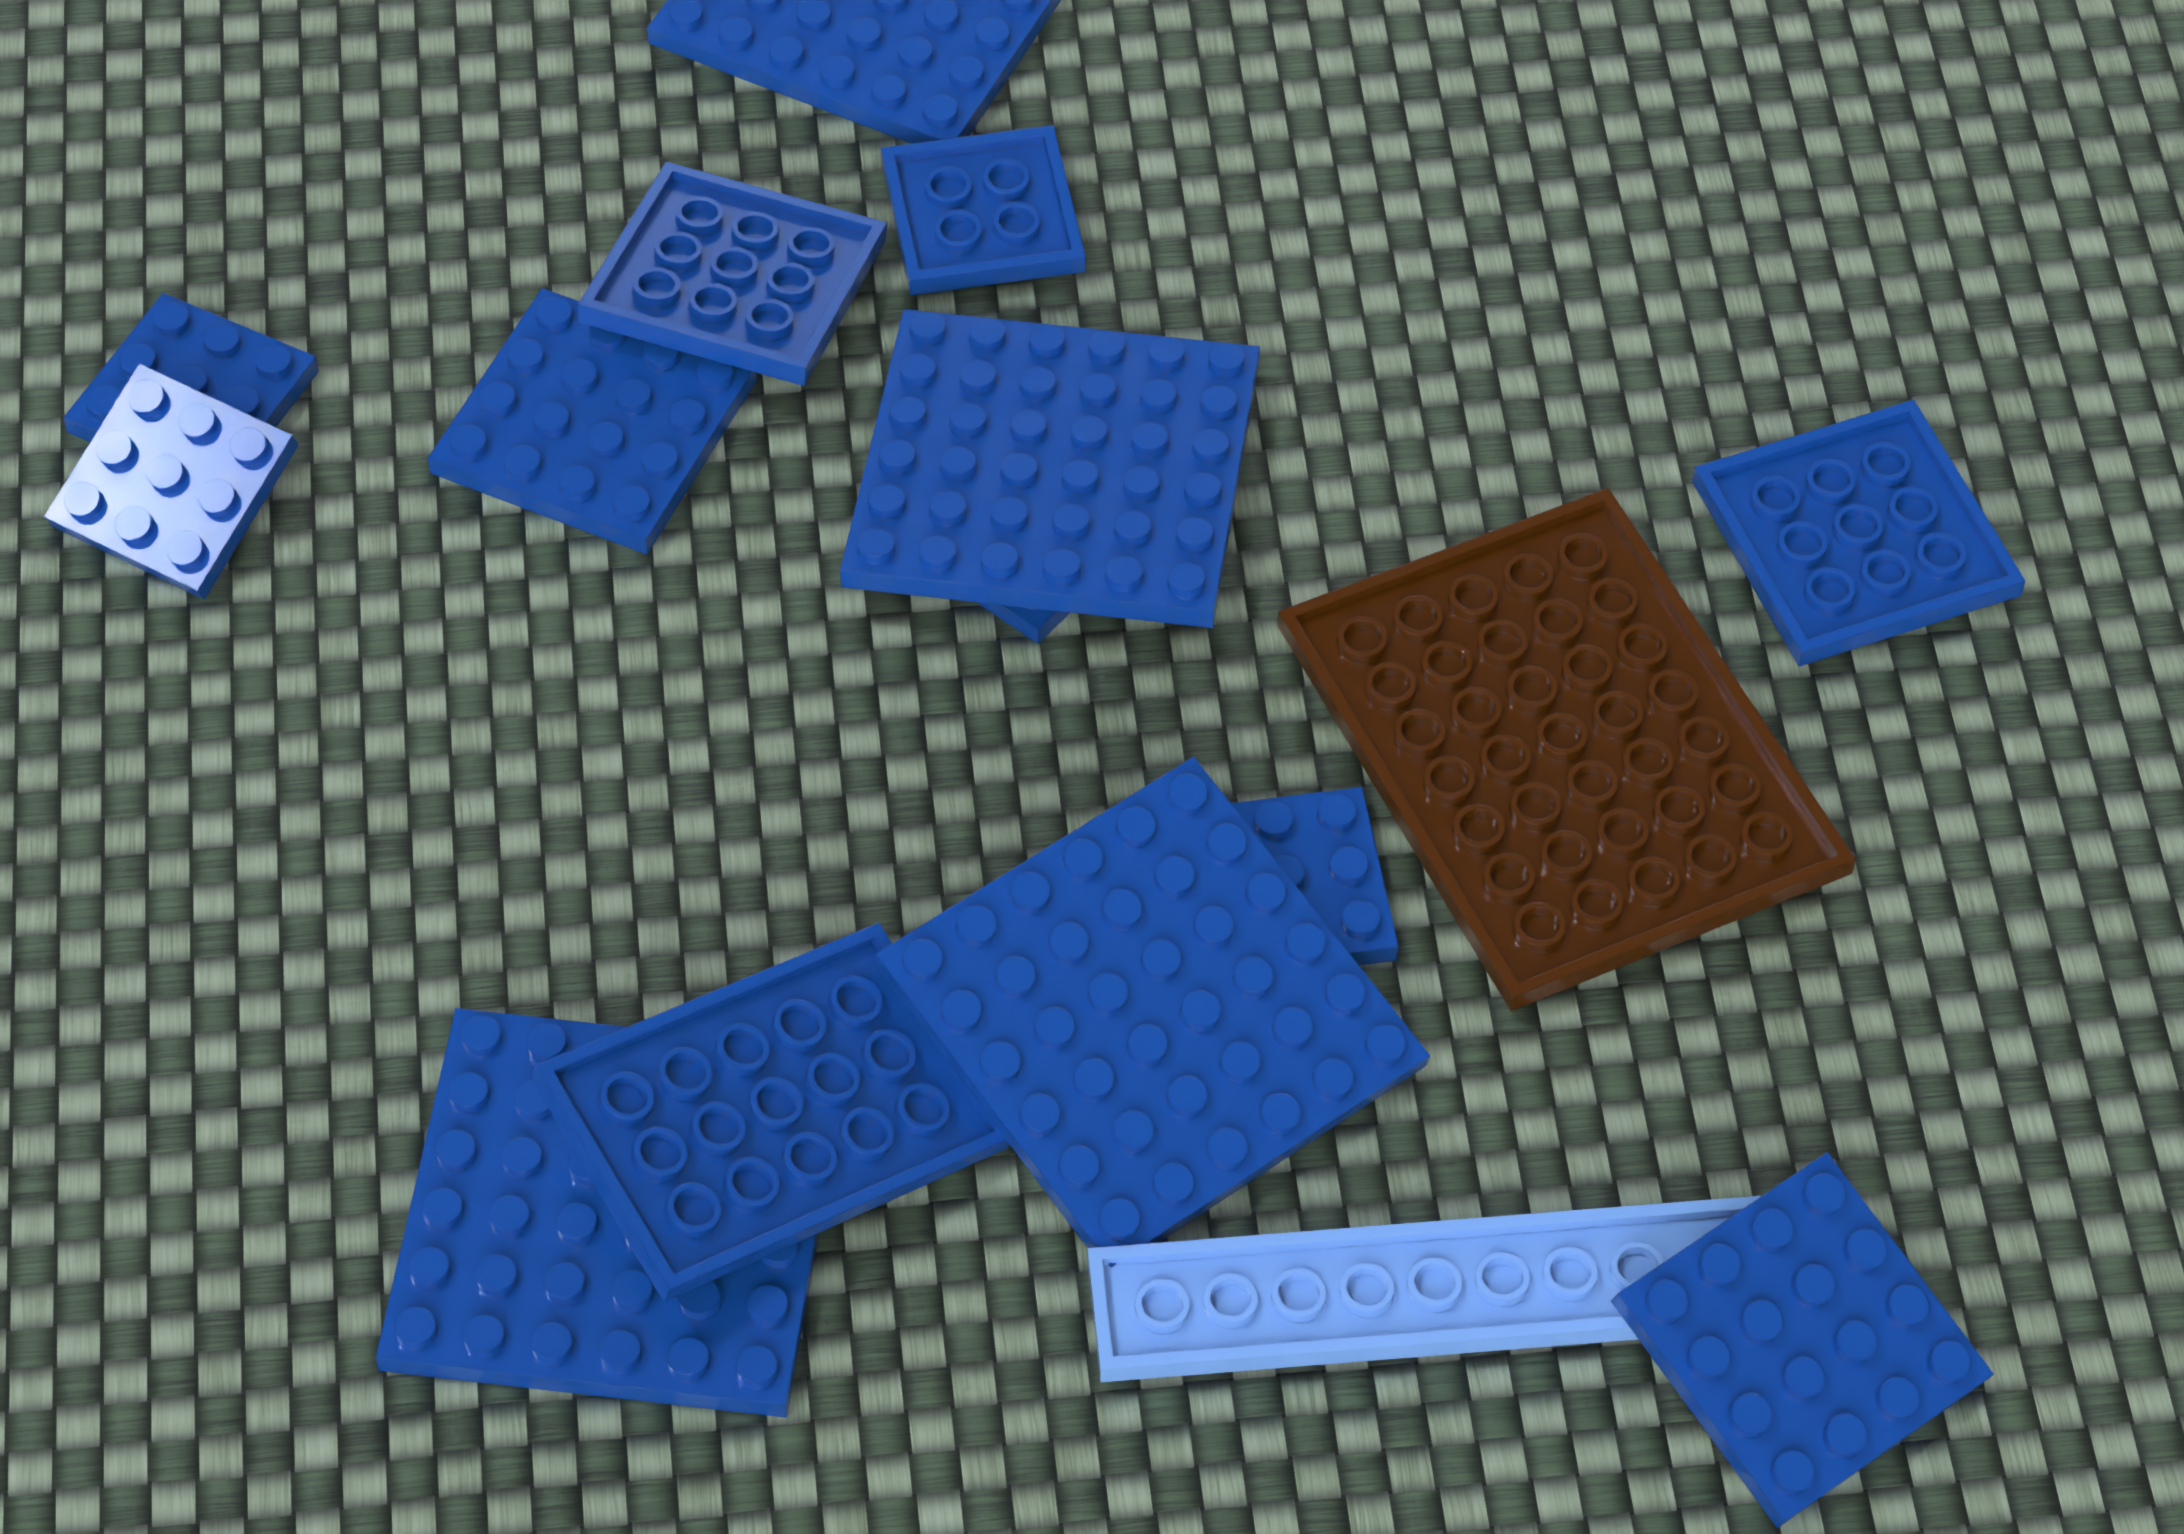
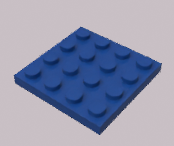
[578,162,887,386]
[428,288,757,555]
[1692,399,2025,667]
[1611,1152,1994,1528]

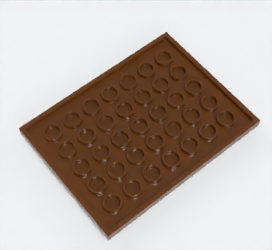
[1278,488,1856,1011]

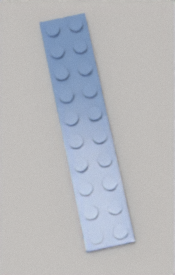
[1087,1196,1761,1382]

